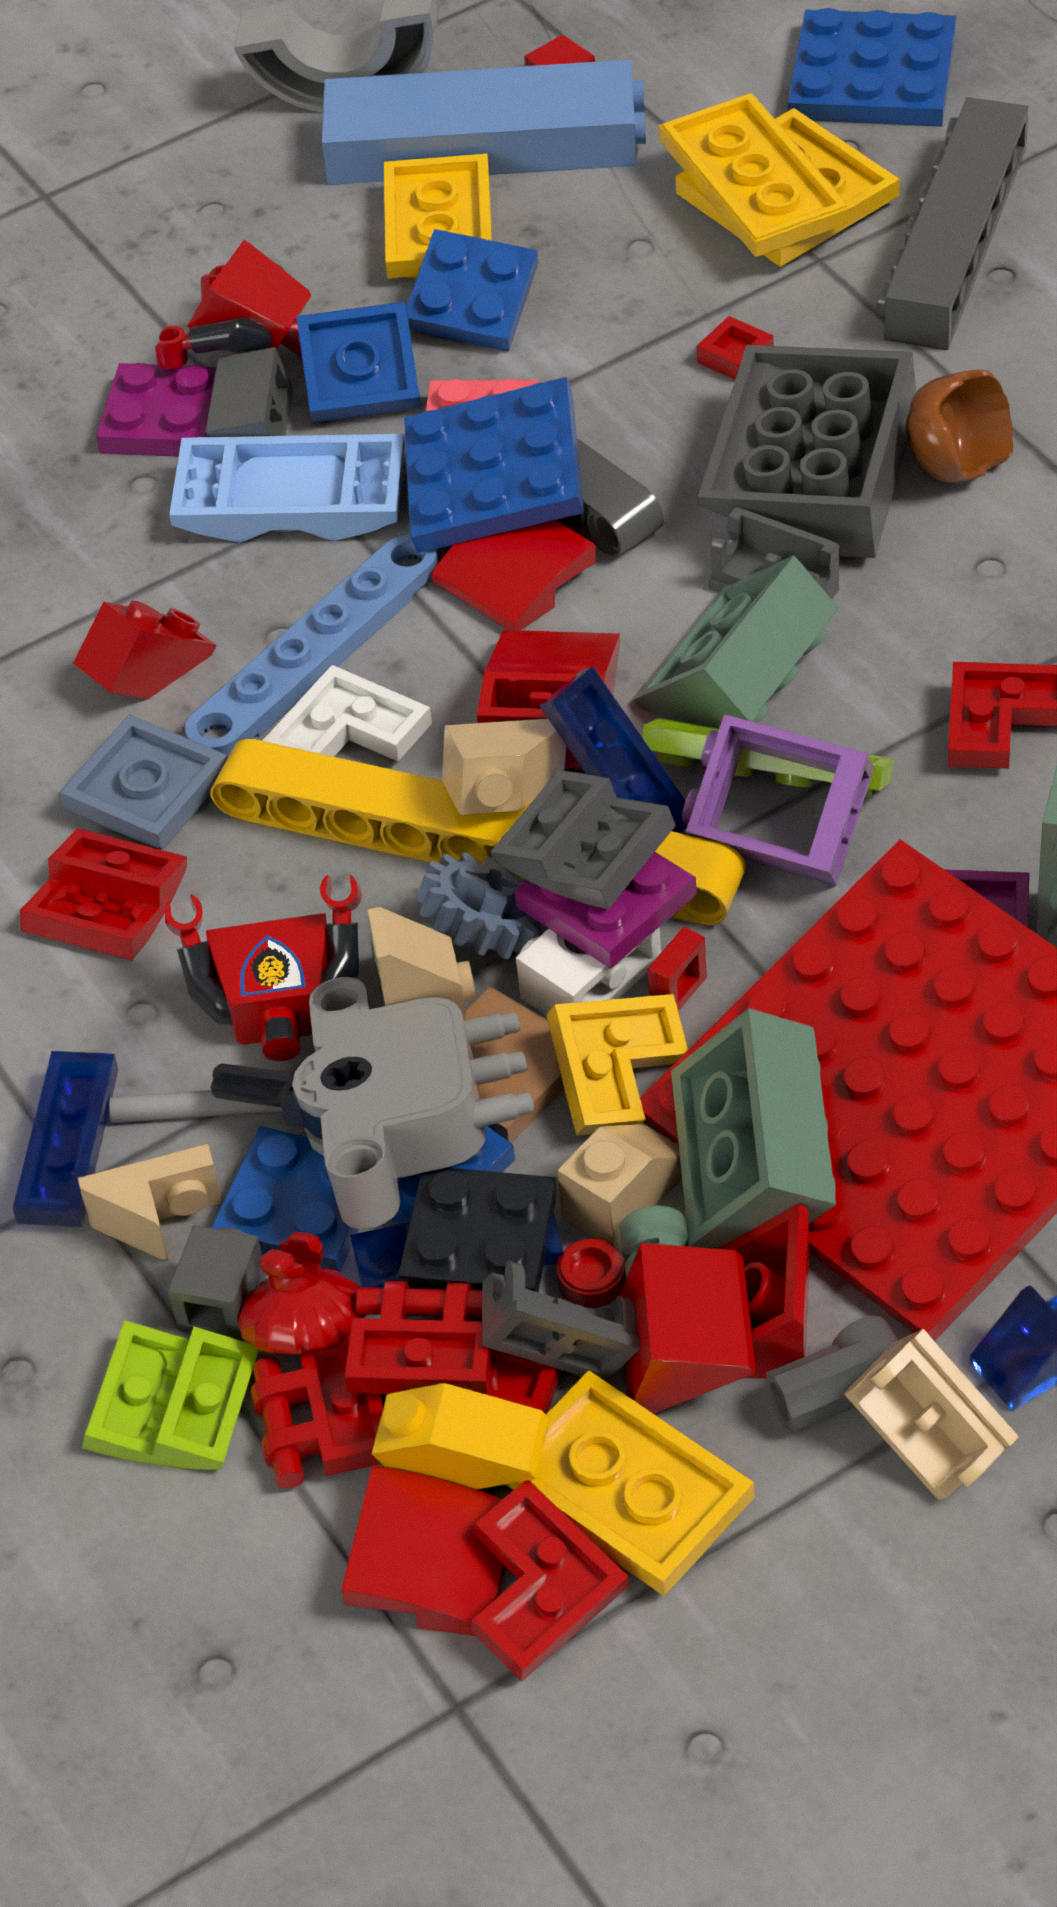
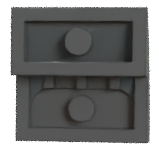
[490,770,676,909]

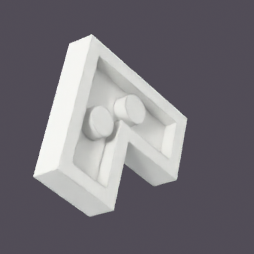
[263,665,432,762]

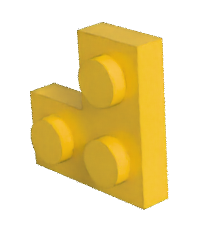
[546,994,688,1136]

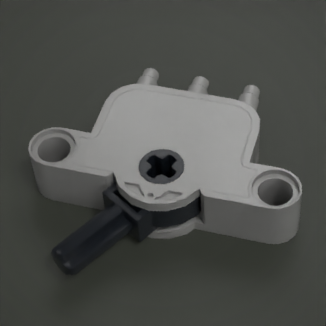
[210,977,535,1229]

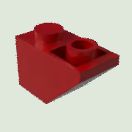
[73,600,217,699]

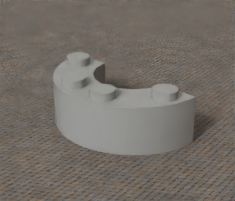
[233,0,440,113]

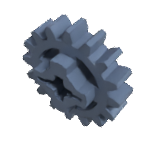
[416,852,549,959]

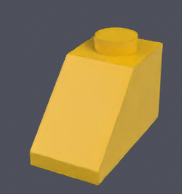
[372,1383,550,1489]

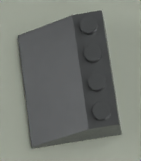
[698,345,916,558]

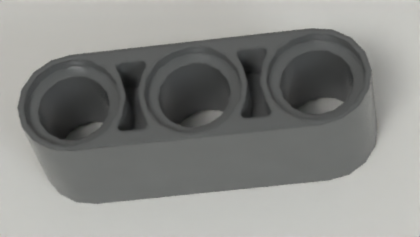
[560,438,664,557]

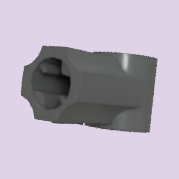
[766,1316,898,1431]

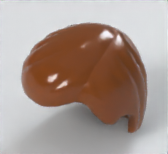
[906,369,1013,483]

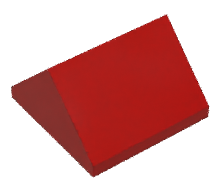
[718,1203,810,1379]
[619,1243,756,1414]

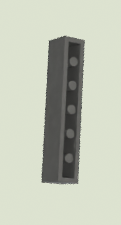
[877,97,1028,350]

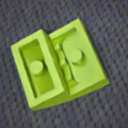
[82,1320,258,1470]

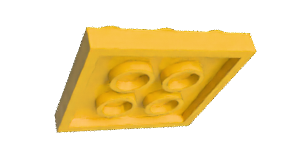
[675,108,900,267]

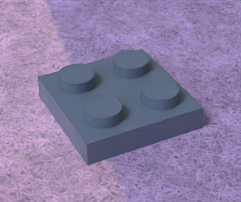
[59,714,228,850]

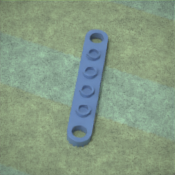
[185,534,438,756]

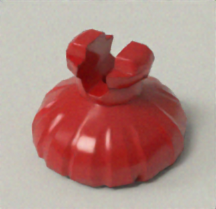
[238,1232,367,1354]

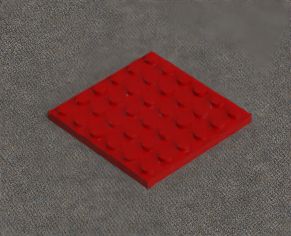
[640,839,1057,1341]

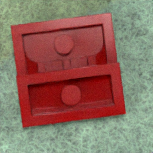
[432,520,596,630]
[20,828,187,961]
[341,1465,505,1636]

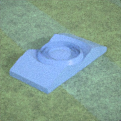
[169,434,405,543]

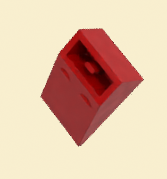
[477,630,621,770]

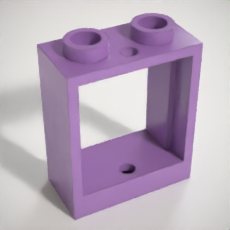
[682,714,874,886]

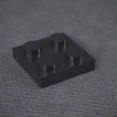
[398,1167,558,1293]

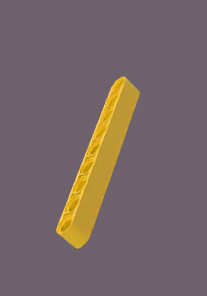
[210,739,746,925]

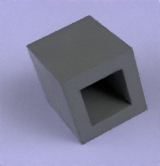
[168,1225,266,1341]

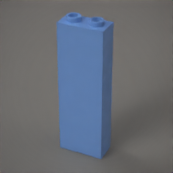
[322,60,646,185]

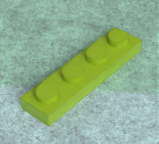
[641,718,894,798]

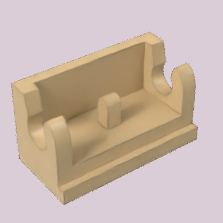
[844,1329,1019,1501]

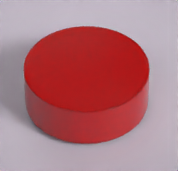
[557,1238,626,1308]

